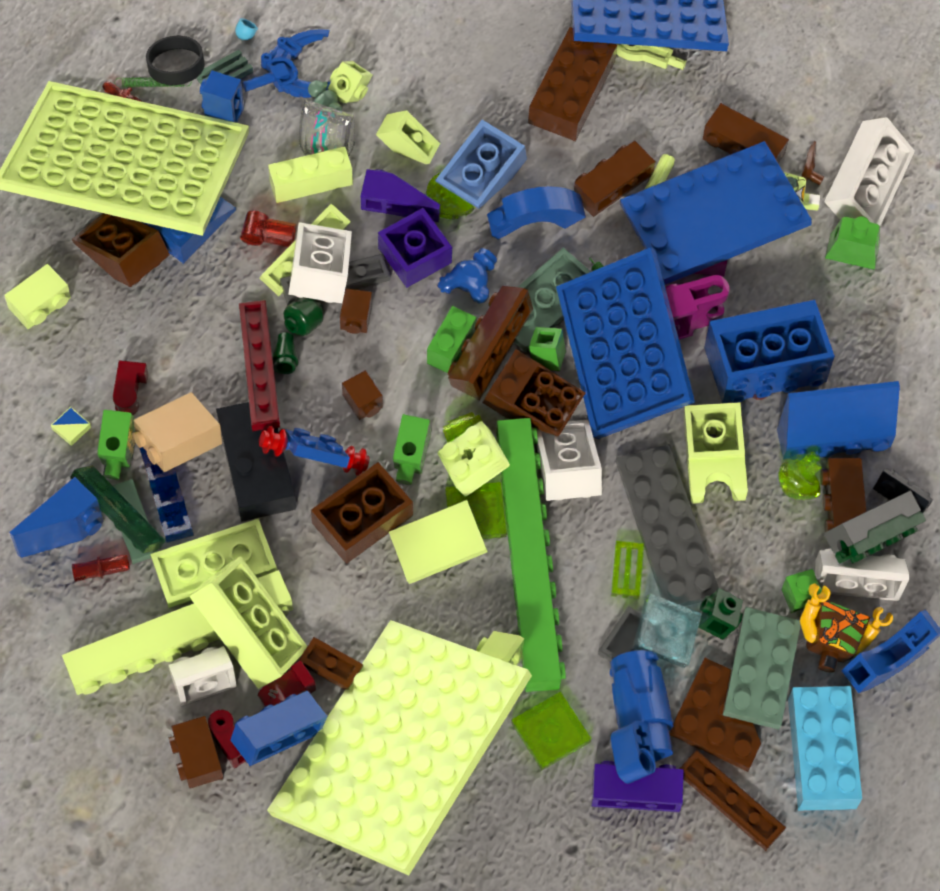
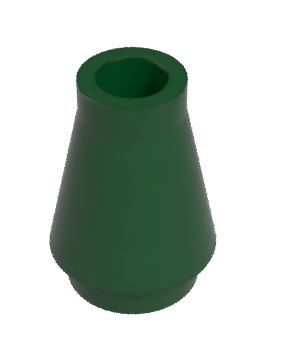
[272,332,299,374]

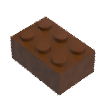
[311,462,413,564]

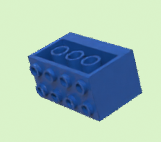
[704,300,835,404]

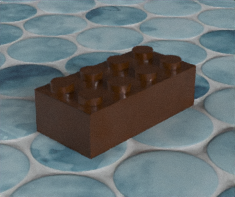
[528,27,617,142]

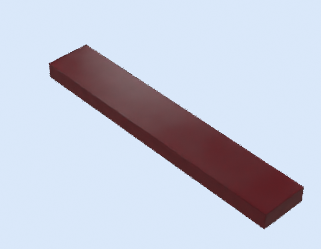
[239,300,280,431]

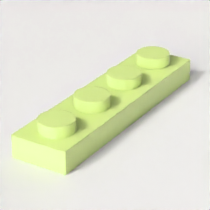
[259,204,351,296]

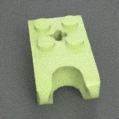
[684,402,748,504]

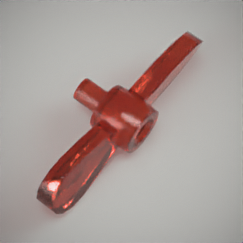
[102,81,142,102]

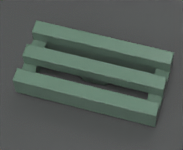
[196,50,253,84]

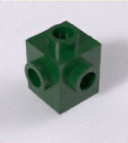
[698,588,743,640]

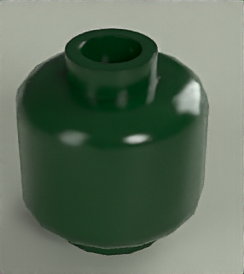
[283,297,324,336]

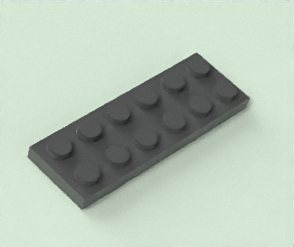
[616,444,719,611]

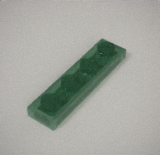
[70,465,166,554]

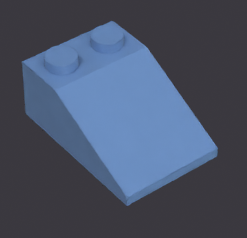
[436,120,527,209]

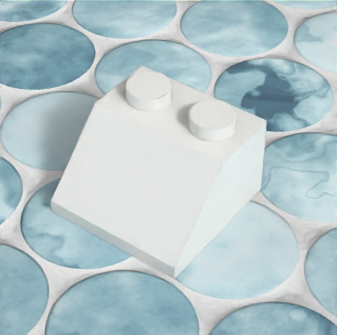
[168,646,237,706]

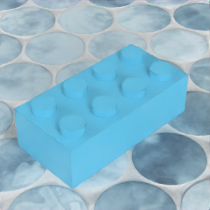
[788,686,862,811]

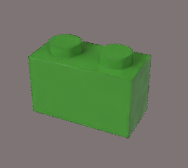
[427,306,477,373]

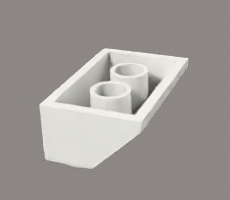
[815,548,909,601]

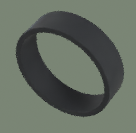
[146,35,205,85]

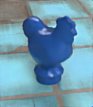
[437,248,497,304]

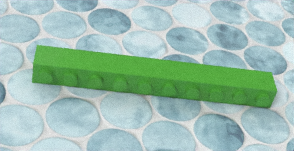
[496,418,566,692]

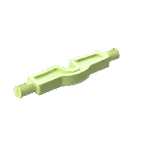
[616,44,687,70]

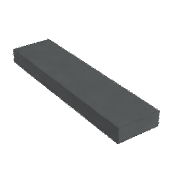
[279,254,391,306]

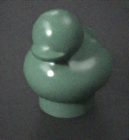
[308,80,342,123]

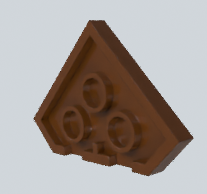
[669,658,761,772]

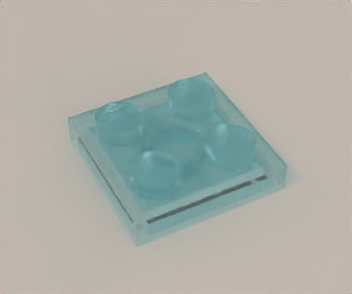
[633,594,701,668]

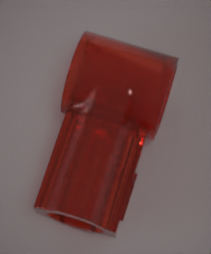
[240,211,297,247]

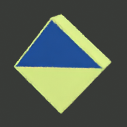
[51,407,91,446]

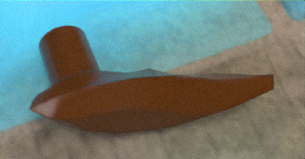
[801,141,825,186]

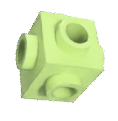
[328,61,373,104]

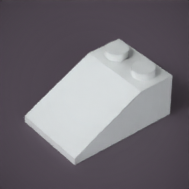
[288,222,352,303]
[536,419,602,501]

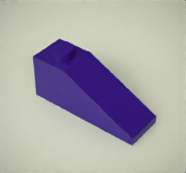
[360,169,440,223]

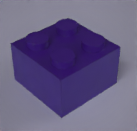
[378,208,452,288]

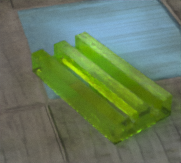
[611,541,644,599]

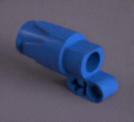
[610,650,673,784]

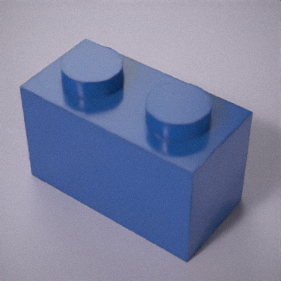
[200,70,244,123]

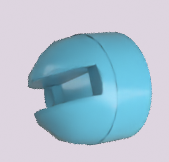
[235,18,258,40]

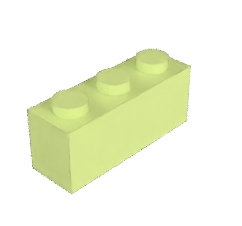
[268,147,353,203]

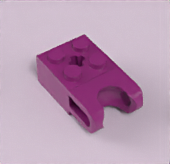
[666,275,730,340]

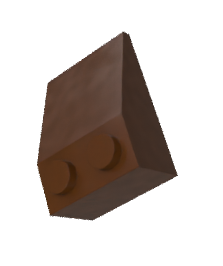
[72,213,170,288]

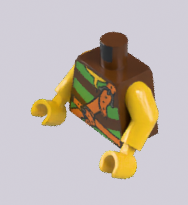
[800,584,893,673]

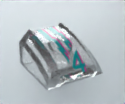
[299,99,355,157]

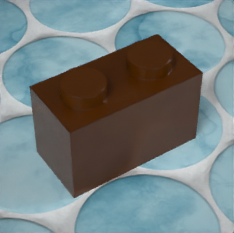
[168,716,223,789]

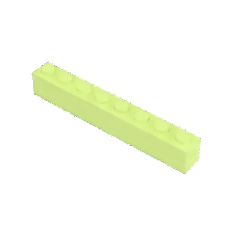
[62,570,293,695]

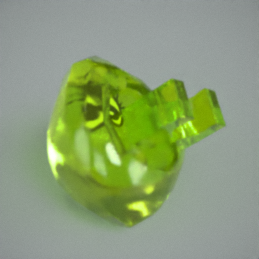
[778,451,822,500]

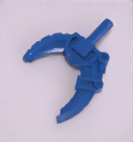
[242,29,331,98]

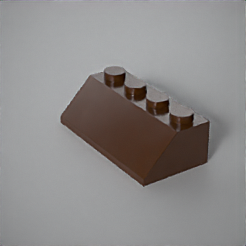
[448,286,533,401]

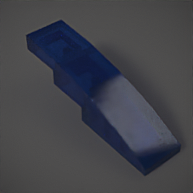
[139,447,194,543]

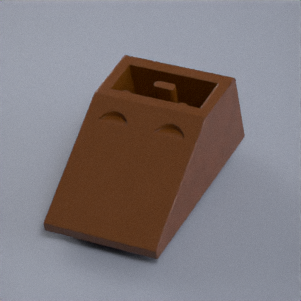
[482,349,585,437]

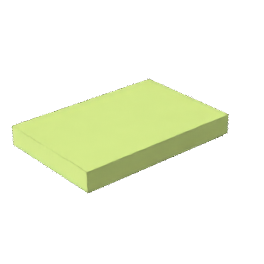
[389,500,488,584]

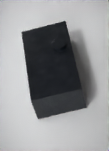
[216,402,296,522]

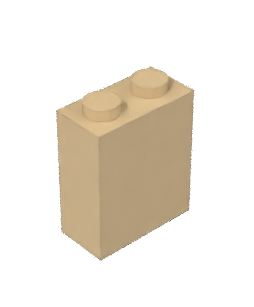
[133,392,222,472]

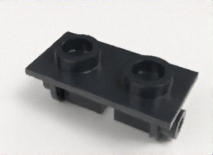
[873,468,933,513]

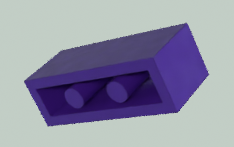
[591,761,683,812]

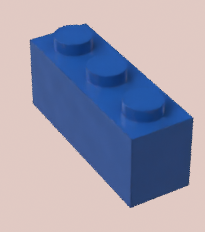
[230,691,327,766]

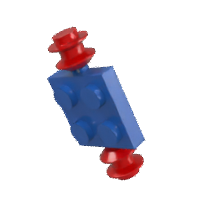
[259,426,370,476]

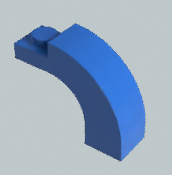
[487,186,586,240]
[841,610,940,693]

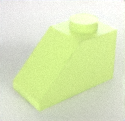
[376,110,440,164]

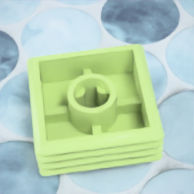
[438,421,510,497]

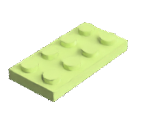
[150,518,277,608]

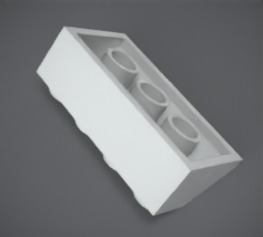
[824,117,915,226]

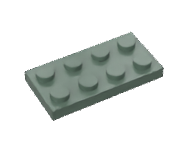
[514,247,591,352]
[722,607,801,730]

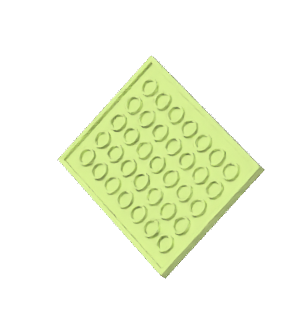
[0,81,249,236]
[267,620,532,875]

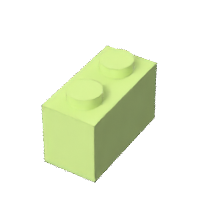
[4,264,71,329]

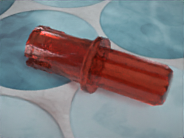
[72,555,130,582]

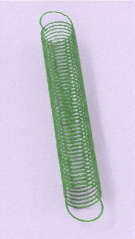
[114,77,192,88]

